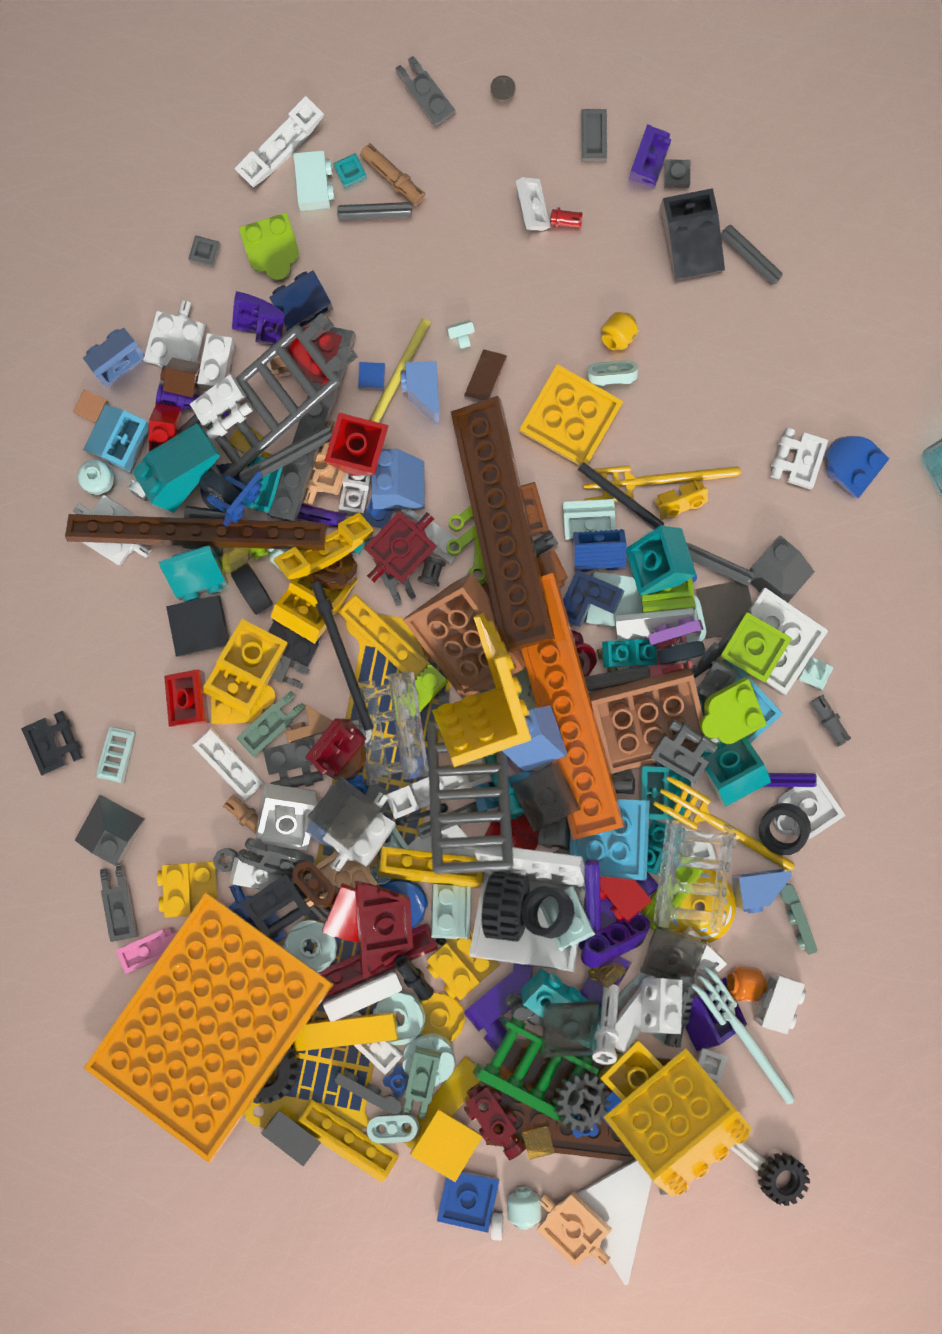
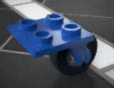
[199,471,263,527]

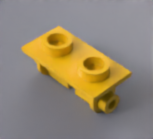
[653,480,708,520]

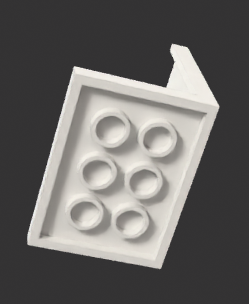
[469,846,586,972]

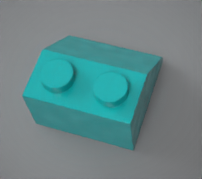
[626,525,696,595]
[702,737,771,807]

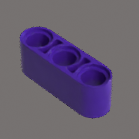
[581,913,651,968]

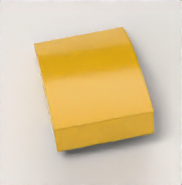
[270,575,358,644]
[203,619,288,716]

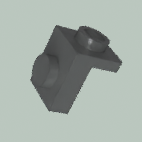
[698,659,739,700]

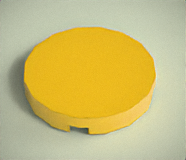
[420,992,465,1042]

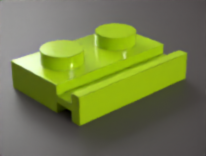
[641,578,695,613]

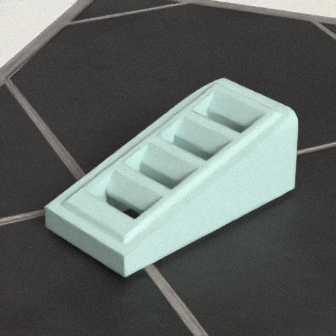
[96,727,135,783]

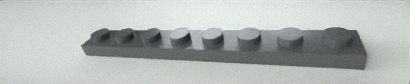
[269,327,356,522]

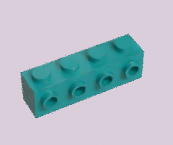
[521,968,601,1051]

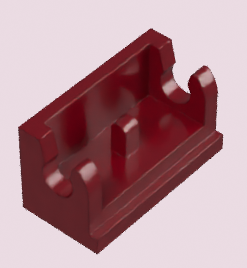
[305,718,367,777]

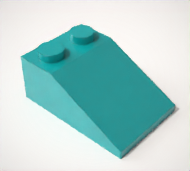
[132,423,220,513]
[158,546,229,602]

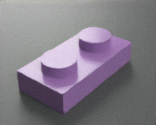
[648,616,704,645]

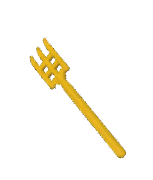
[583,465,741,501]
[654,776,795,870]

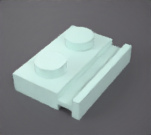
[563,499,616,540]
[431,884,471,940]
[540,886,595,951]

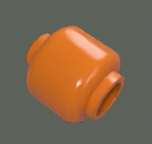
[727,967,768,1002]

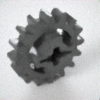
[553,1072,611,1132]

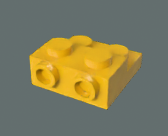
[157,861,219,918]
[426,930,500,1001]

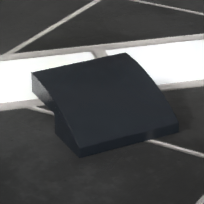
[166,595,229,657]

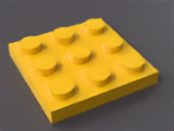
[519,364,624,466]

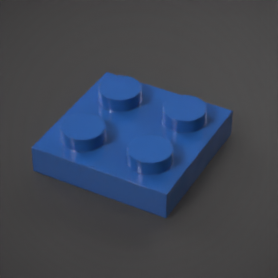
[437,1170,499,1233]

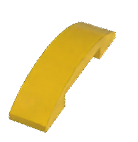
[274,512,374,579]

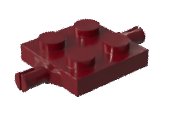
[364,511,437,584]

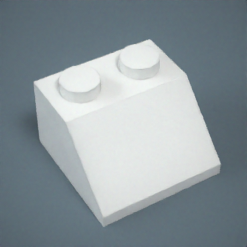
[255,783,318,851]
[754,971,806,1034]

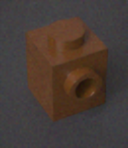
[160,357,201,398]

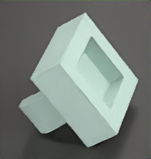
[446,320,475,349]
[798,657,834,691]

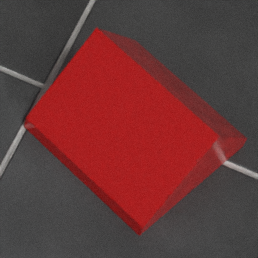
[324,412,389,476]
[164,670,209,727]

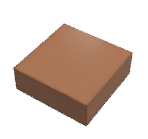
[73,390,108,423]

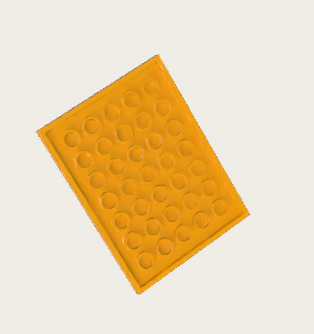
[84,893,333,1163]

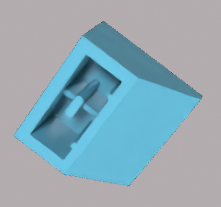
[83,404,149,472]

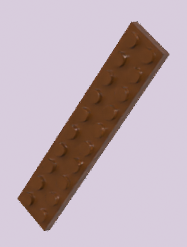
[451,396,555,653]

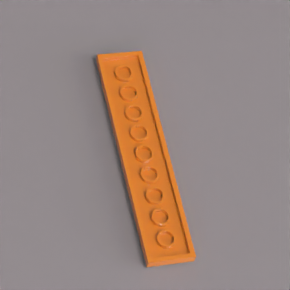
[521,573,625,840]

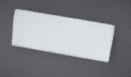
[323,968,402,1022]

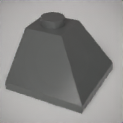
[749,535,815,603]
[75,795,145,866]

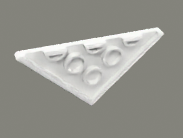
[576,1159,652,1286]

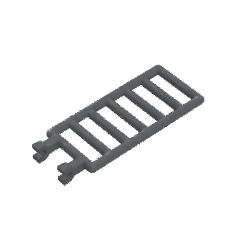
[179,313,358,478]
[427,690,514,874]

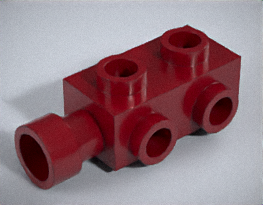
[463,1083,526,1160]

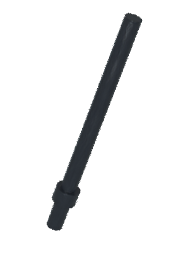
[311,581,374,731]

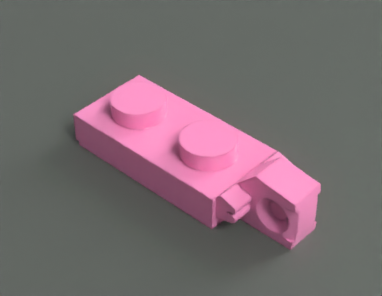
[115,927,178,974]

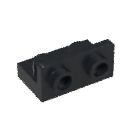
[268,619,322,668]

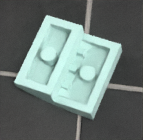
[584,572,643,627]

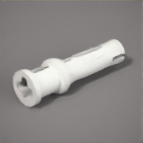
[593,984,620,1064]

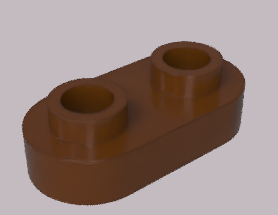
[293,861,337,908]

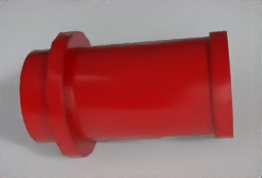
[550,207,583,229]

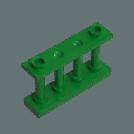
[473,1016,599,1125]

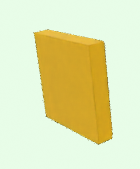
[410,1108,483,1182]

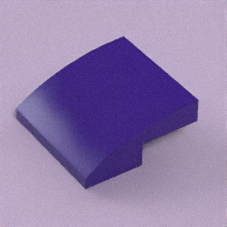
[232,291,285,345]

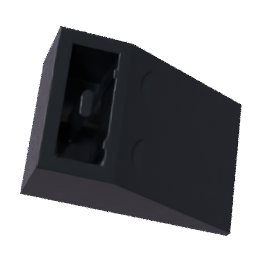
[660,188,725,281]

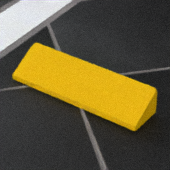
[377,846,483,888]
[404,1056,481,1150]
[296,1099,399,1182]

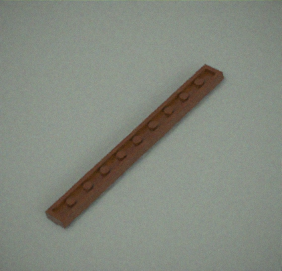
[65,514,327,551]

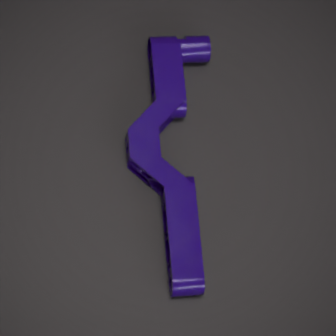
[464,872,659,1053]

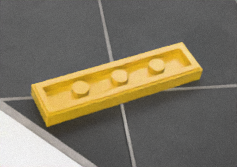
[338,594,430,682]
[294,1012,399,1051]

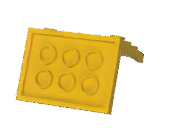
[432,613,531,767]
[604,1048,753,1197]

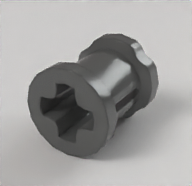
[417,556,446,587]
[213,848,238,872]

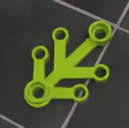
[446,505,487,586]

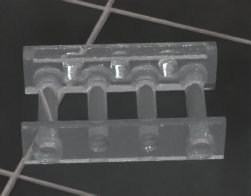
[357,672,429,785]
[654,818,737,933]

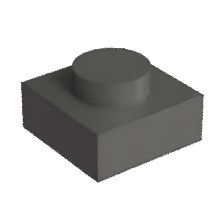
[664,159,691,188]

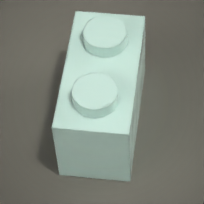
[294,151,334,211]

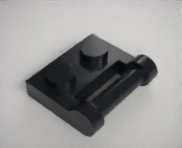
[242,874,312,940]

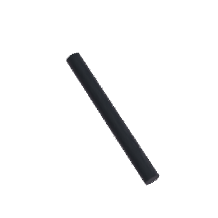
[577,462,664,529]

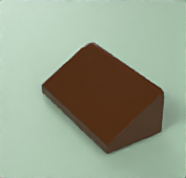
[464,349,507,402]

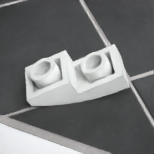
[338,473,372,516]

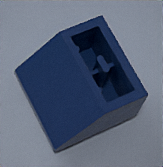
[269,270,333,331]

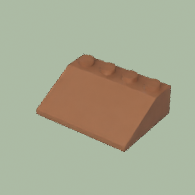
[403,573,525,698]
[589,668,706,774]

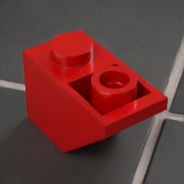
[149,403,182,452]
[600,876,652,922]

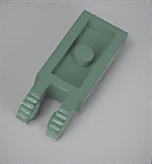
[236,691,305,757]
[780,883,818,955]
[403,1046,442,1119]

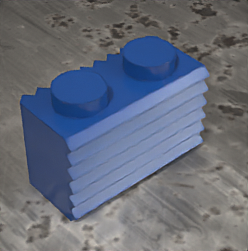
[573,529,627,572]

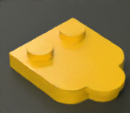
[210,672,276,724]

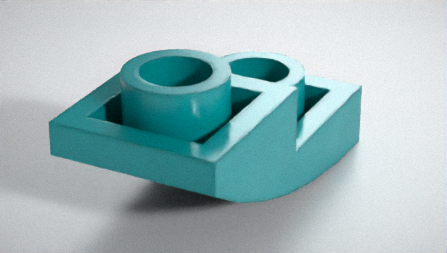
[602,639,658,668]
[647,819,679,875]

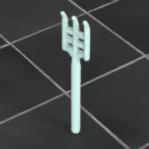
[692,967,795,1104]

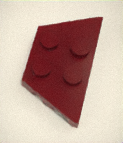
[355,881,413,979]

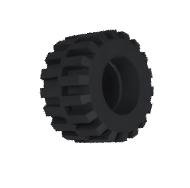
[481,871,530,942]
[253,1047,301,1104]

